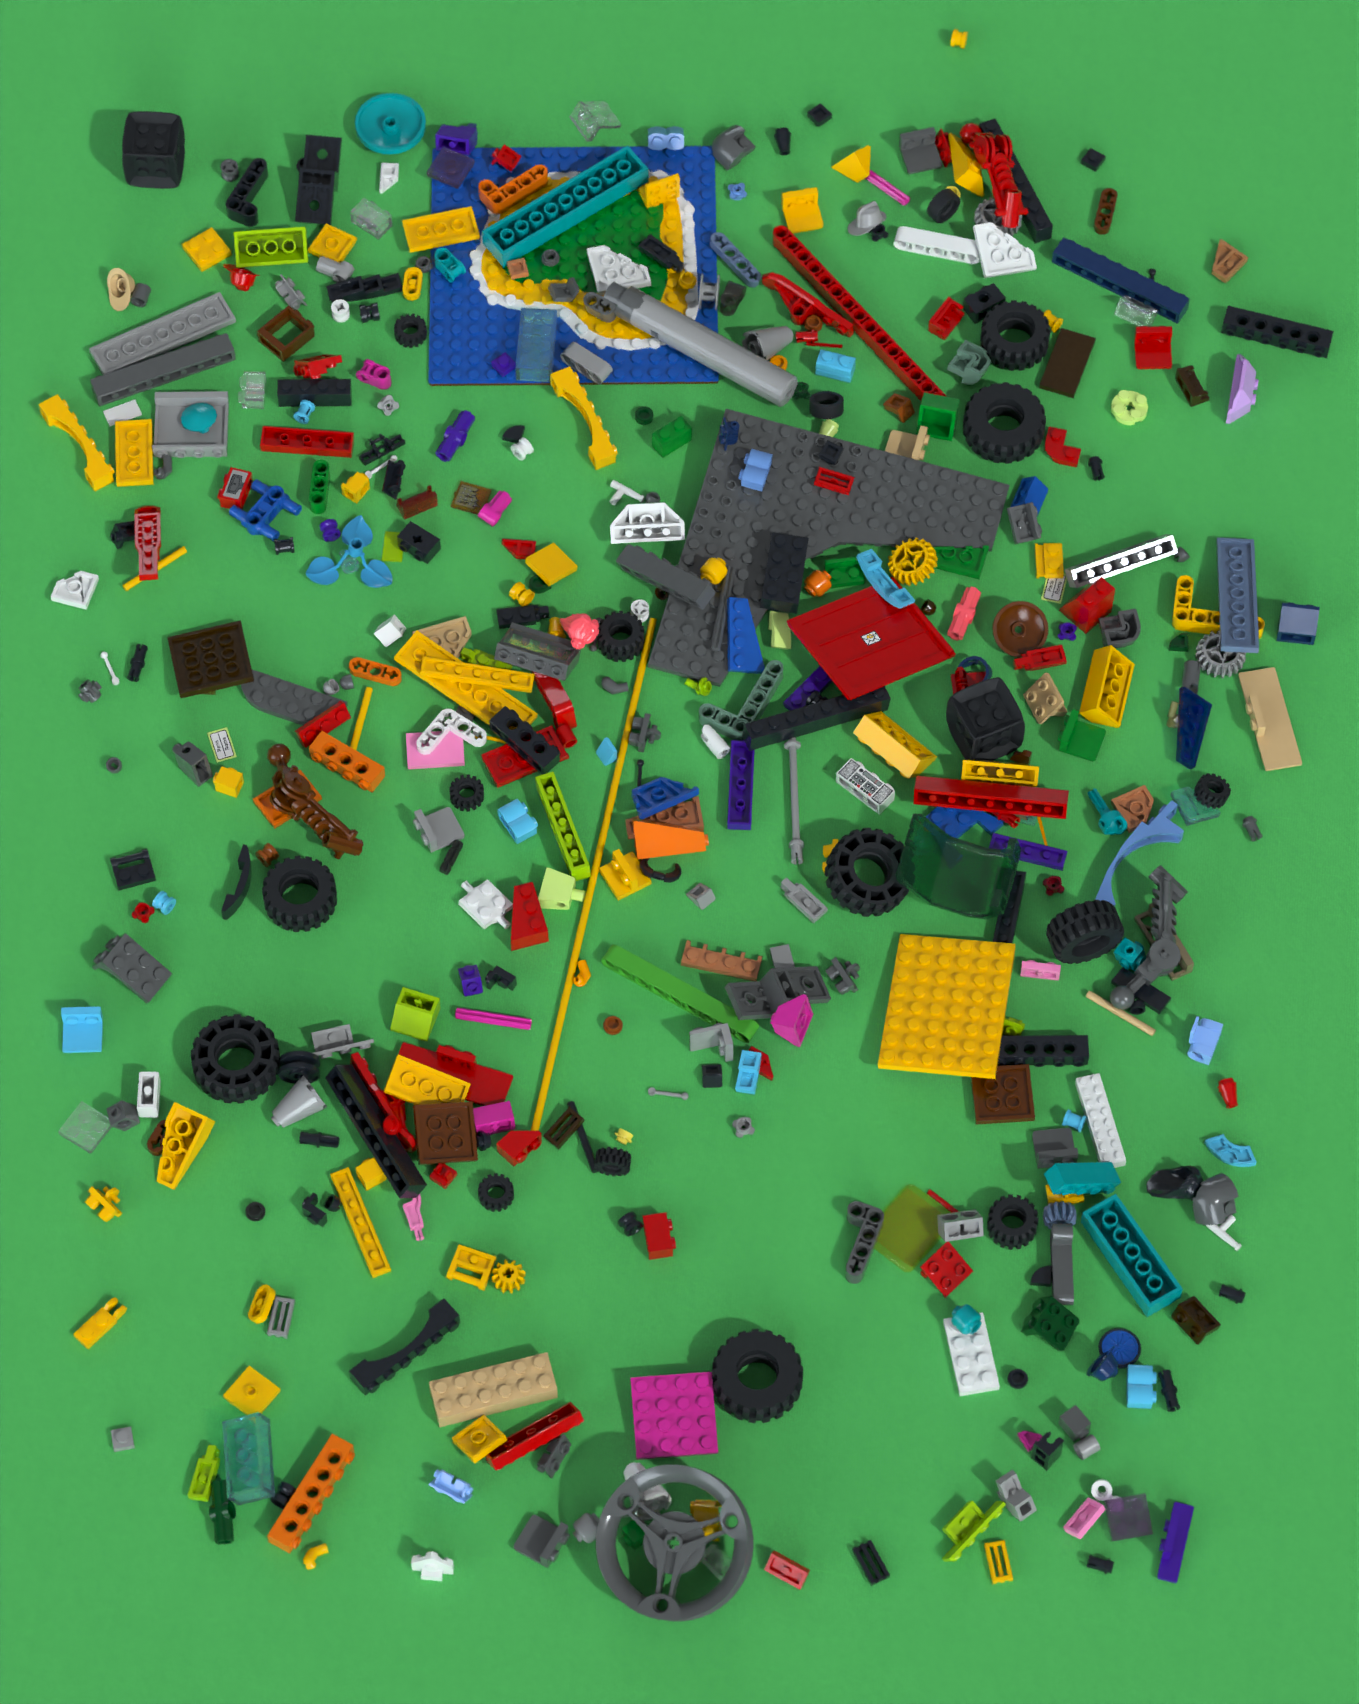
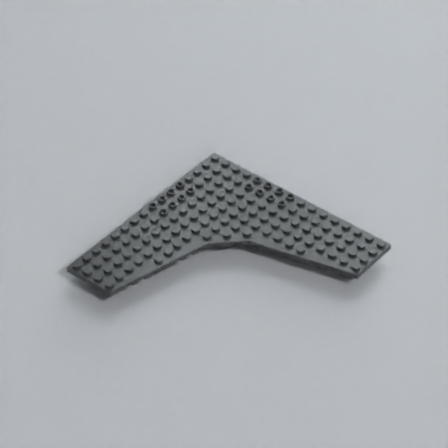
[648,409,1010,687]

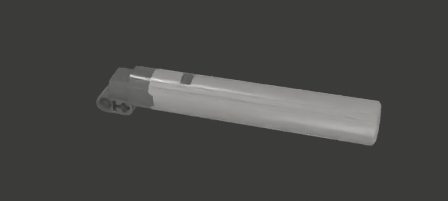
[583,282,798,407]

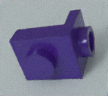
[458,965,483,996]

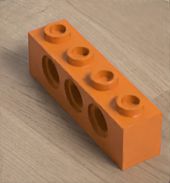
[309,731,385,793]

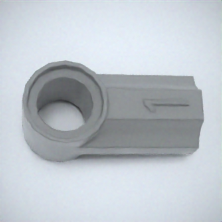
[316,256,355,283]

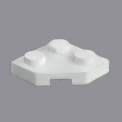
[51,571,99,610]

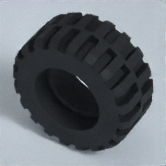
[980,300,1050,371]
[262,856,337,932]
[1046,900,1124,964]

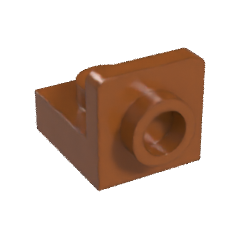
[883,393,915,423]

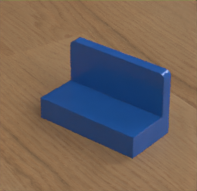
[1010,476,1048,514]

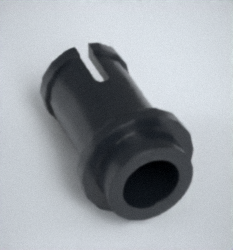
[1088,456,1105,481]
[1219,1284,1246,1304]
[1087,1555,1114,1575]

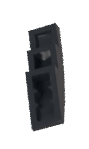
[326,273,403,303]

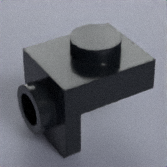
[302,1193,327,1227]

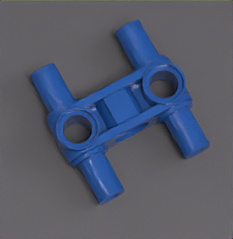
[229,479,302,542]

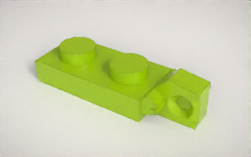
[460,647,513,670]
[188,1445,220,1502]

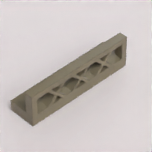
[1134,903,1194,981]

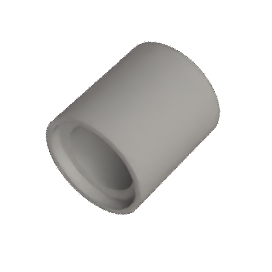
[1073,1434,1100,1460]

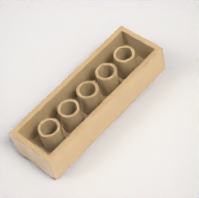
[429,1352,558,1428]

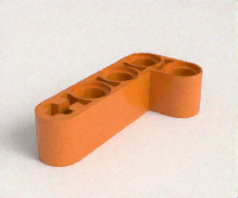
[478,164,548,215]

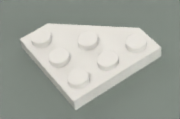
[973,222,1037,278]
[587,245,651,295]

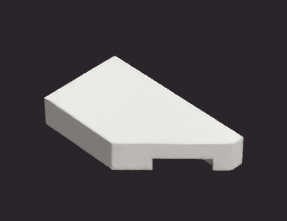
[379,163,399,193]

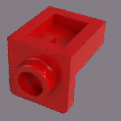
[491,144,522,172]

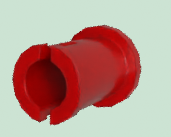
[796,329,818,343]

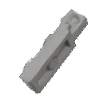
[780,877,828,923]

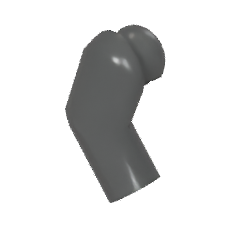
[601,677,629,694]

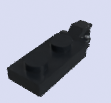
[638,234,684,273]
[497,605,549,629]

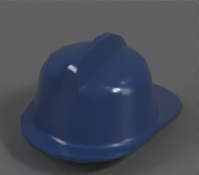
[1086,1346,1119,1381]

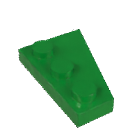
[932,545,989,579]

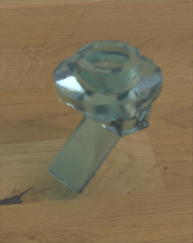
[339,549,359,574]

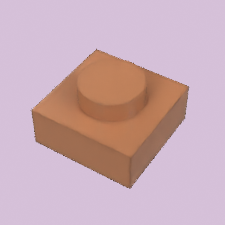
[507,258,529,280]

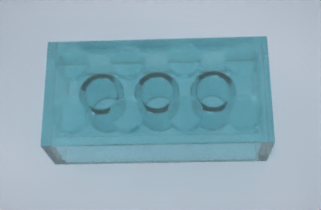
[516,308,558,382]
[222,1412,275,1506]

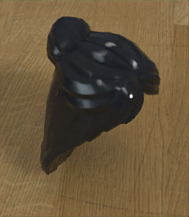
[1146,1165,1204,1201]

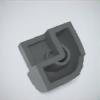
[712,125,756,171]
[1099,609,1141,649]
[1193,1173,1239,1225]

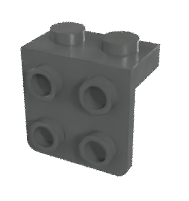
[1032,1128,1078,1169]
[514,1515,570,1568]

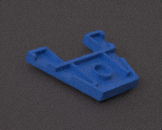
[923,807,1004,870]

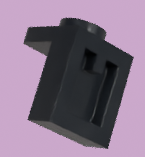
[110,521,135,549]
[485,965,517,991]

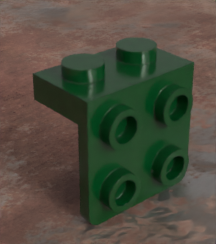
[1021,1296,1079,1351]

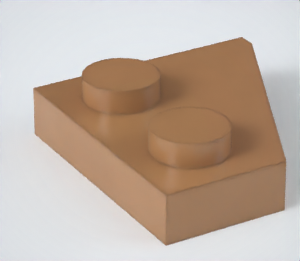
[1212,239,1248,284]

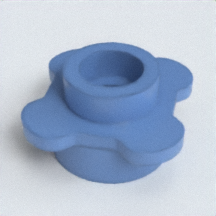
[728,183,747,201]

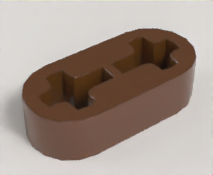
[147,1120,166,1156]

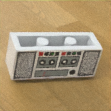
[836,758,895,815]

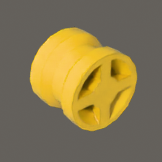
[950,29,968,49]

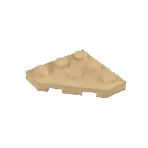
[412,616,472,658]

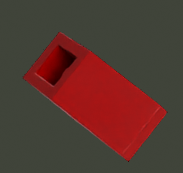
[496,1131,542,1167]

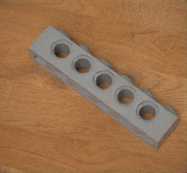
[1064,534,1178,588]

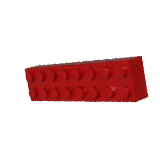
[260,426,354,458]
[485,1402,584,1471]

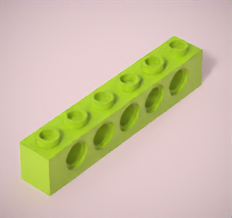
[535,771,591,881]

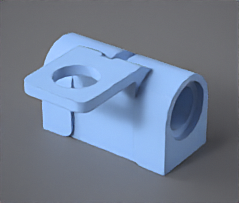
[1187,1016,1223,1065]

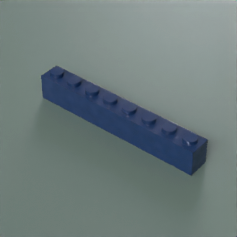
[1052,237,1190,324]

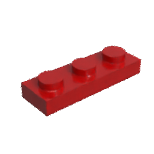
[295,701,351,748]

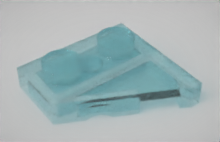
[1171,786,1221,826]

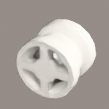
[331,299,350,322]
[511,437,534,461]
[631,599,649,623]

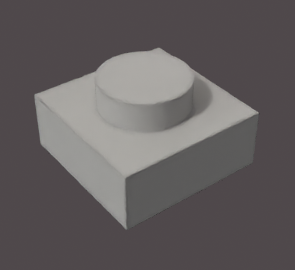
[111,1427,135,1452]

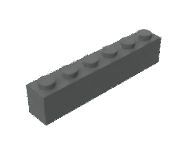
[616,544,716,610]

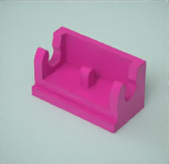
[473,1101,515,1136]

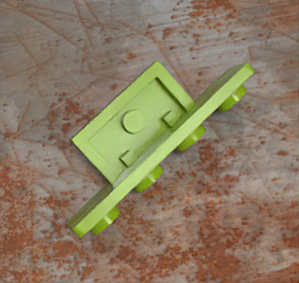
[942,1500,1006,1562]

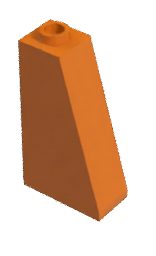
[632,818,709,859]

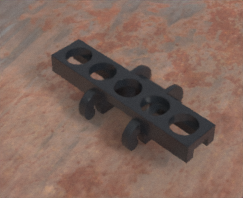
[359,433,405,466]

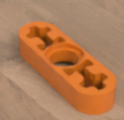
[349,657,402,686]

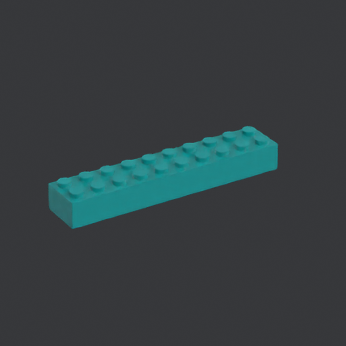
[482,145,649,267]

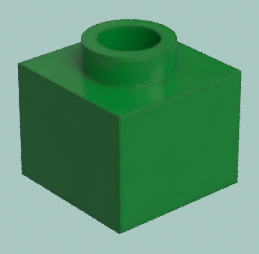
[621,1520,645,1550]

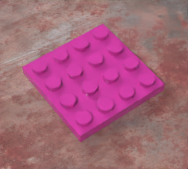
[630,1372,718,1460]

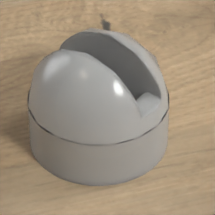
[323,679,340,695]

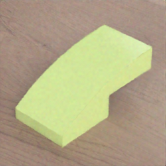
[768,611,791,650]

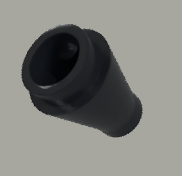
[774,128,791,155]

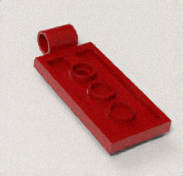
[481,724,577,788]

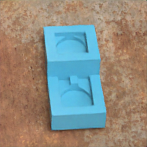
[735,1050,762,1095]

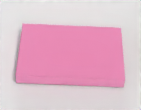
[406,730,465,770]

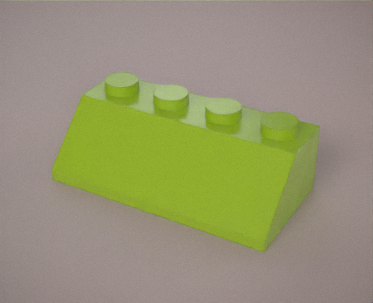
[234,227,308,268]

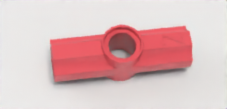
[947,586,981,641]

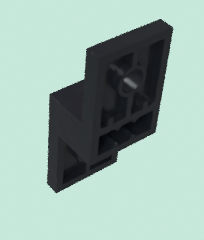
[295,135,342,225]

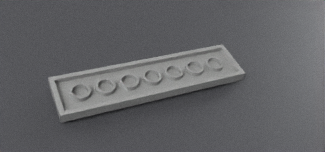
[89,292,236,375]

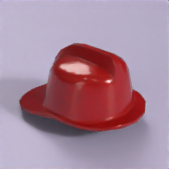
[223,264,260,291]

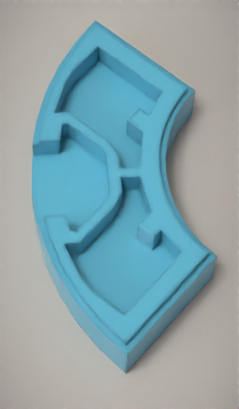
[1205,1134,1257,1167]

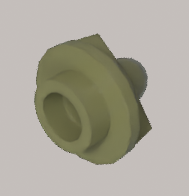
[1166,701,1184,728]

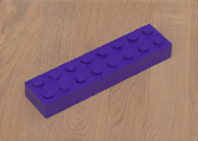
[727,740,755,830]

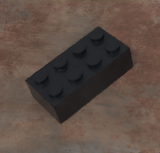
[760,532,809,614]

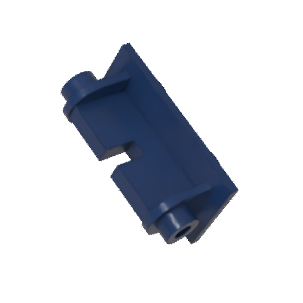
[719,417,740,451]

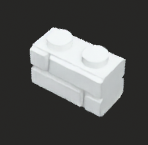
[137,1072,161,1118]

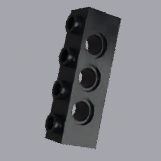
[489,706,560,775]

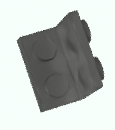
[899,127,942,174]

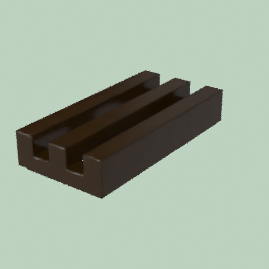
[543,1107,585,1150]

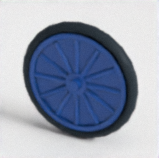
[1098,1328,1141,1368]

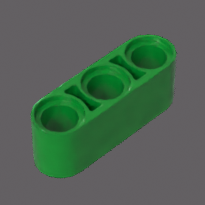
[309,460,330,514]

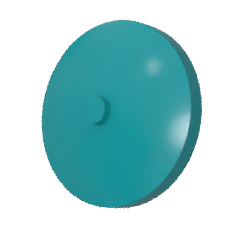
[355,93,426,154]

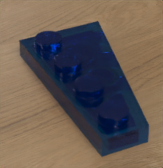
[1176,686,1212,770]

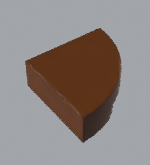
[1010,750,1032,765]

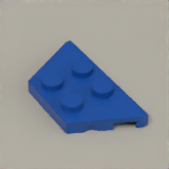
[631,777,699,820]

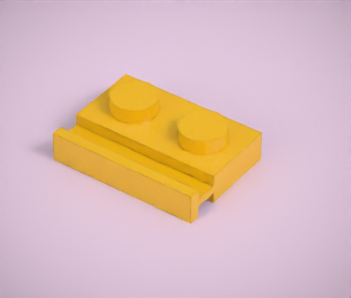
[1035,543,1064,578]

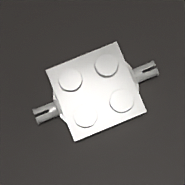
[458,879,513,929]

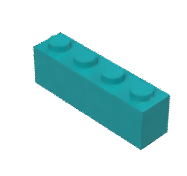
[1044,1162,1121,1195]

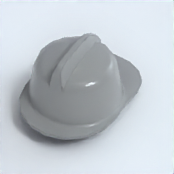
[848,201,886,236]

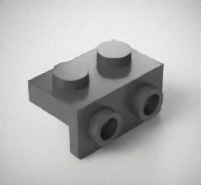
[1007,502,1042,544]

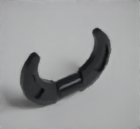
[639,858,681,883]

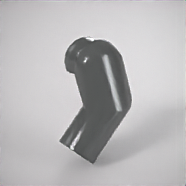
[154,455,172,480]

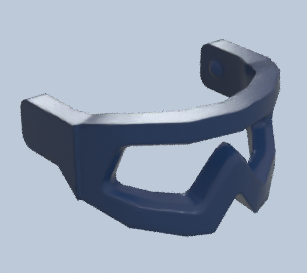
[958,656,993,681]

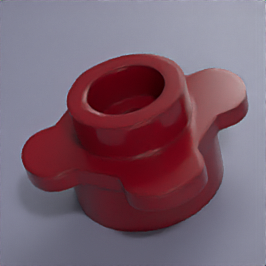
[1043,876,1064,896]

